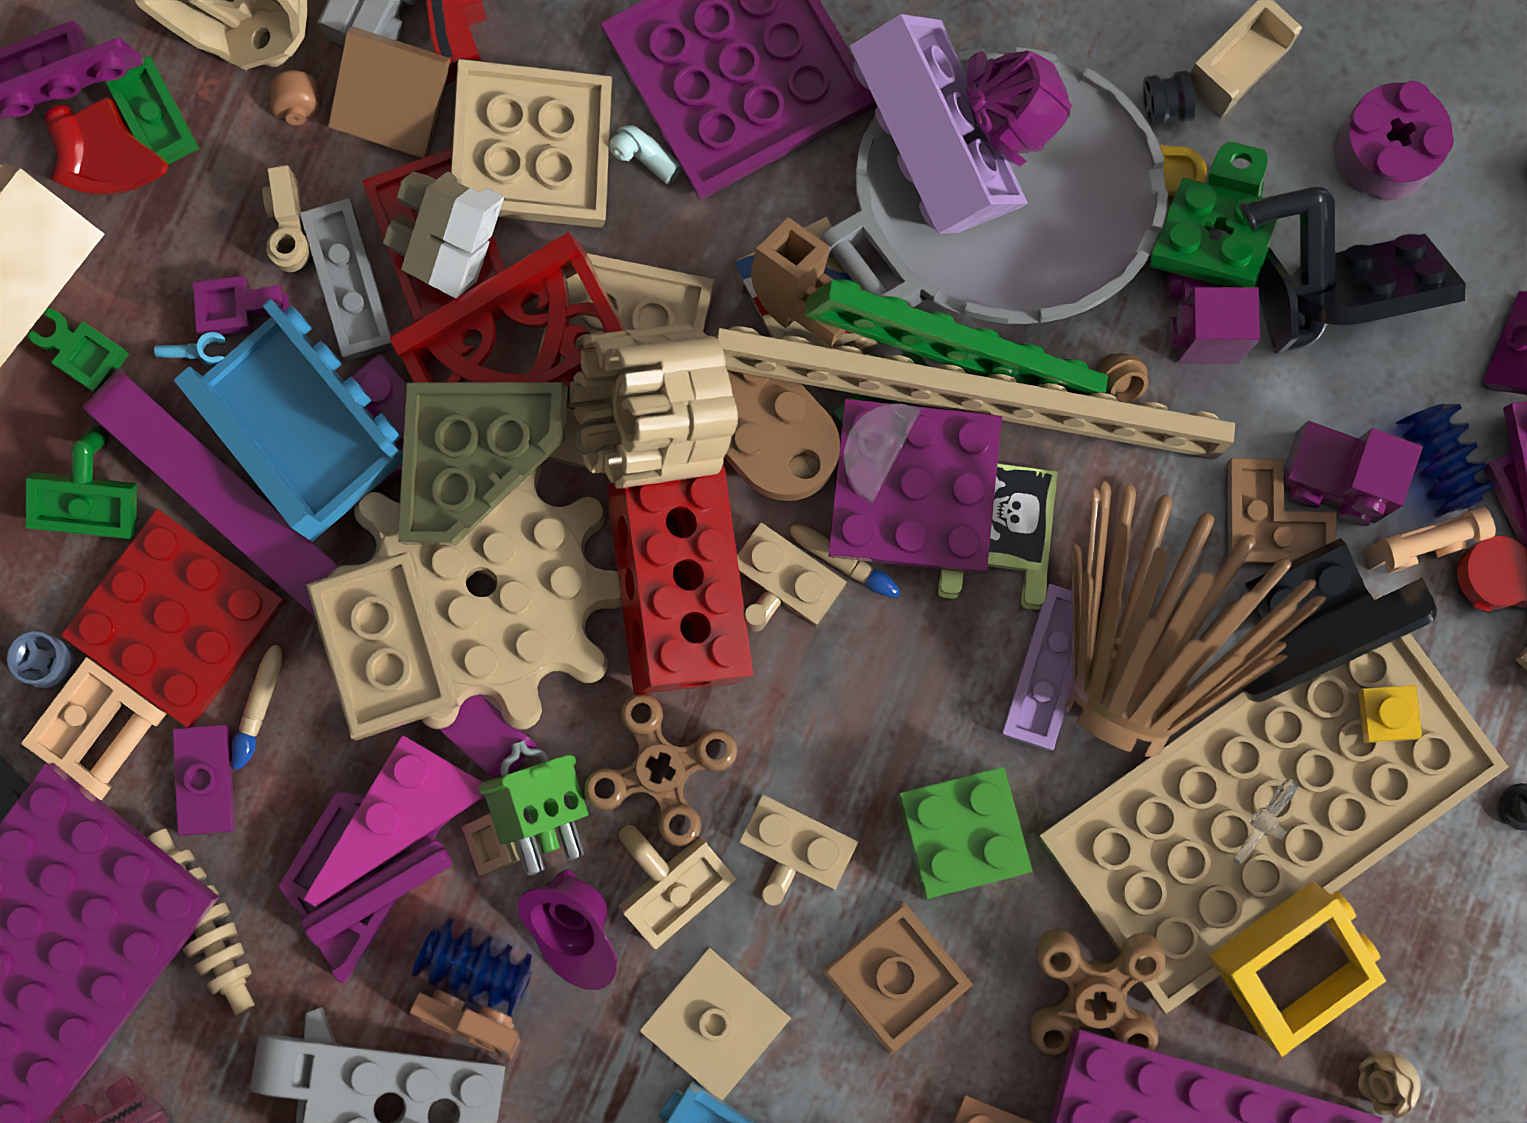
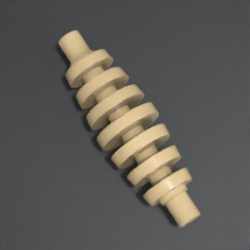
[147,828,255,1016]

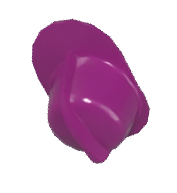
[517,869,618,990]

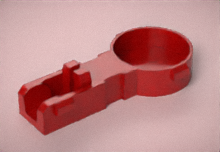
[1457,535,1527,613]

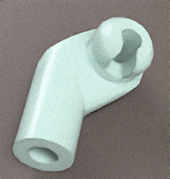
[609,125,682,184]

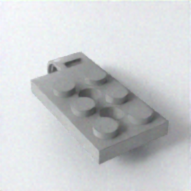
[250,1034,505,1123]

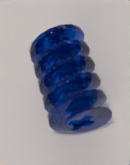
[1395,403,1494,519]
[411,917,533,1018]

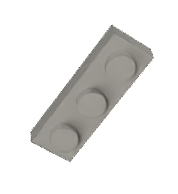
[300,198,394,362]

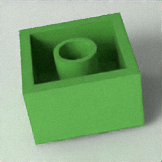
[896,767,1033,900]

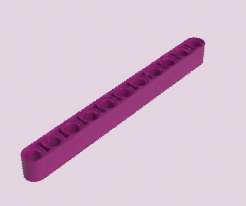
[82,368,538,778]

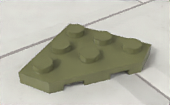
[398,383,568,545]

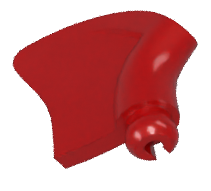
[45,98,168,195]

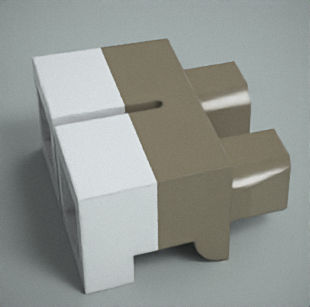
[383,172,505,299]

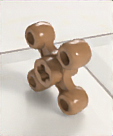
[584,693,738,847]
[1030,929,1166,1056]

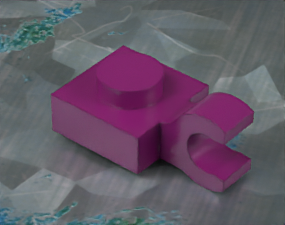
[193,276,290,336]

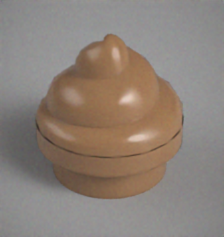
[1097,353,1148,404]

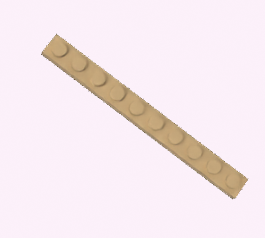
[716,326,1235,459]

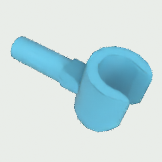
[154,332,226,368]

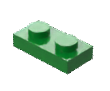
[105,55,200,165]

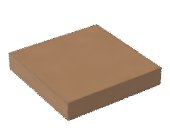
[328,26,451,158]
[822,902,973,1055]

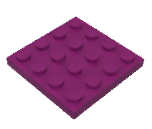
[600,0,877,201]

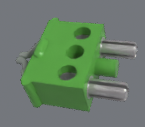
[479,741,589,875]

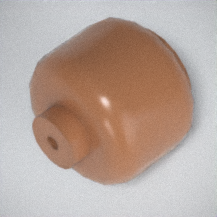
[269,70,321,125]

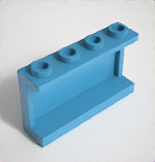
[174,298,403,542]

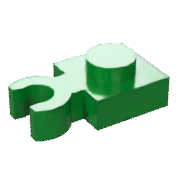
[28,308,129,393]

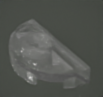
[843,403,921,505]

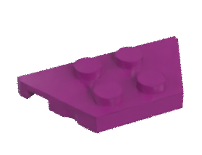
[278,793,442,984]

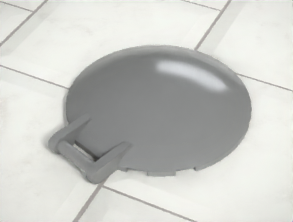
[820,47,1168,324]

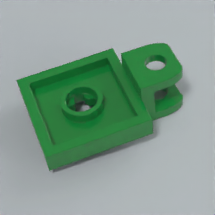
[1150,142,1280,288]

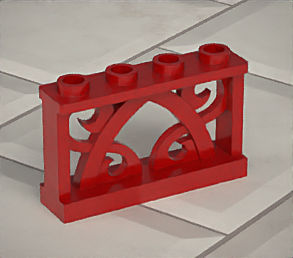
[389,232,627,399]

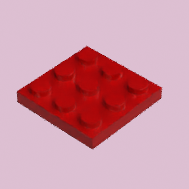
[61,509,287,728]

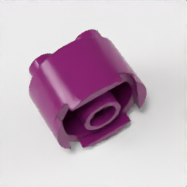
[1334,81,1454,200]

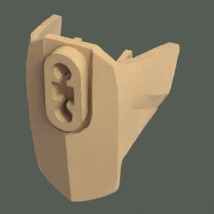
[135,0,307,71]

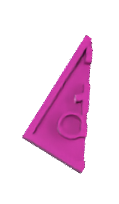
[304,735,486,907]

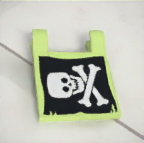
[938,464,1058,610]

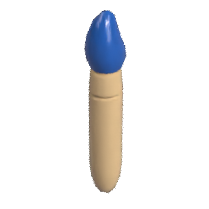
[789,524,900,598]
[231,645,283,770]

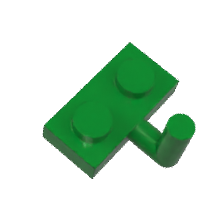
[26,426,137,539]

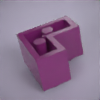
[1167,272,1260,364]
[1284,420,1423,526]

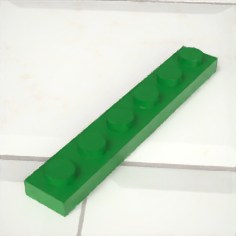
[804,279,1108,396]

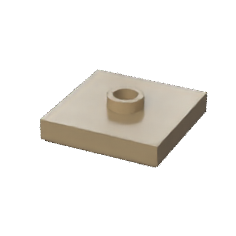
[640,948,791,1101]

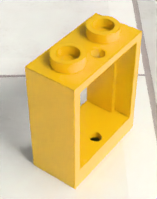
[1209,881,1386,1057]

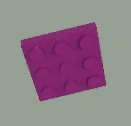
[828,399,1002,574]

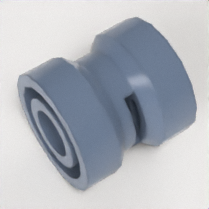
[7,631,75,689]

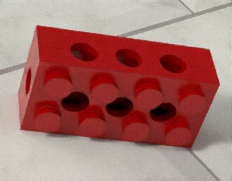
[607,466,754,694]

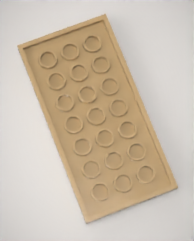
[1037,594,1508,1014]

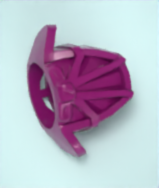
[965,50,1072,168]

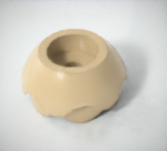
[1358,1051,1420,1118]

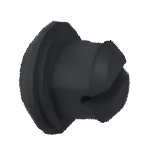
[1499,783,1527,831]

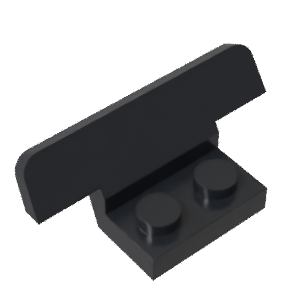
[1241,538,1437,702]

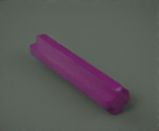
[301,839,452,945]

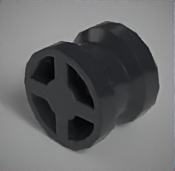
[1143,70,1196,127]

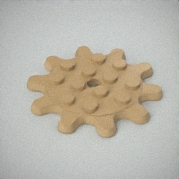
[328,464,622,730]

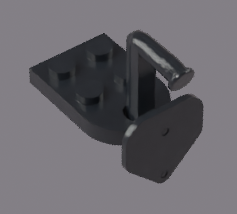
[1239,187,1466,354]

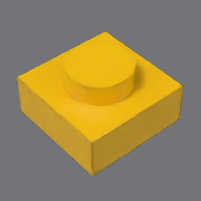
[1358,685,1422,744]

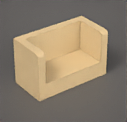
[1190,0,1302,118]

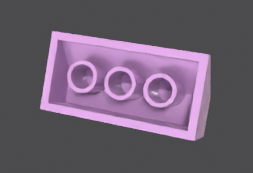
[849,14,1028,234]

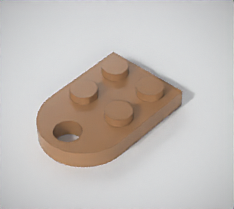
[724,370,840,501]

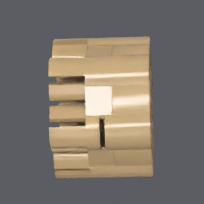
[569,324,738,488]

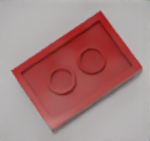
[362,148,506,322]

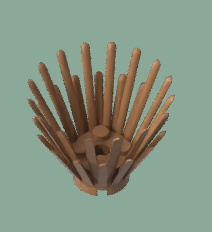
[1065,481,1326,757]

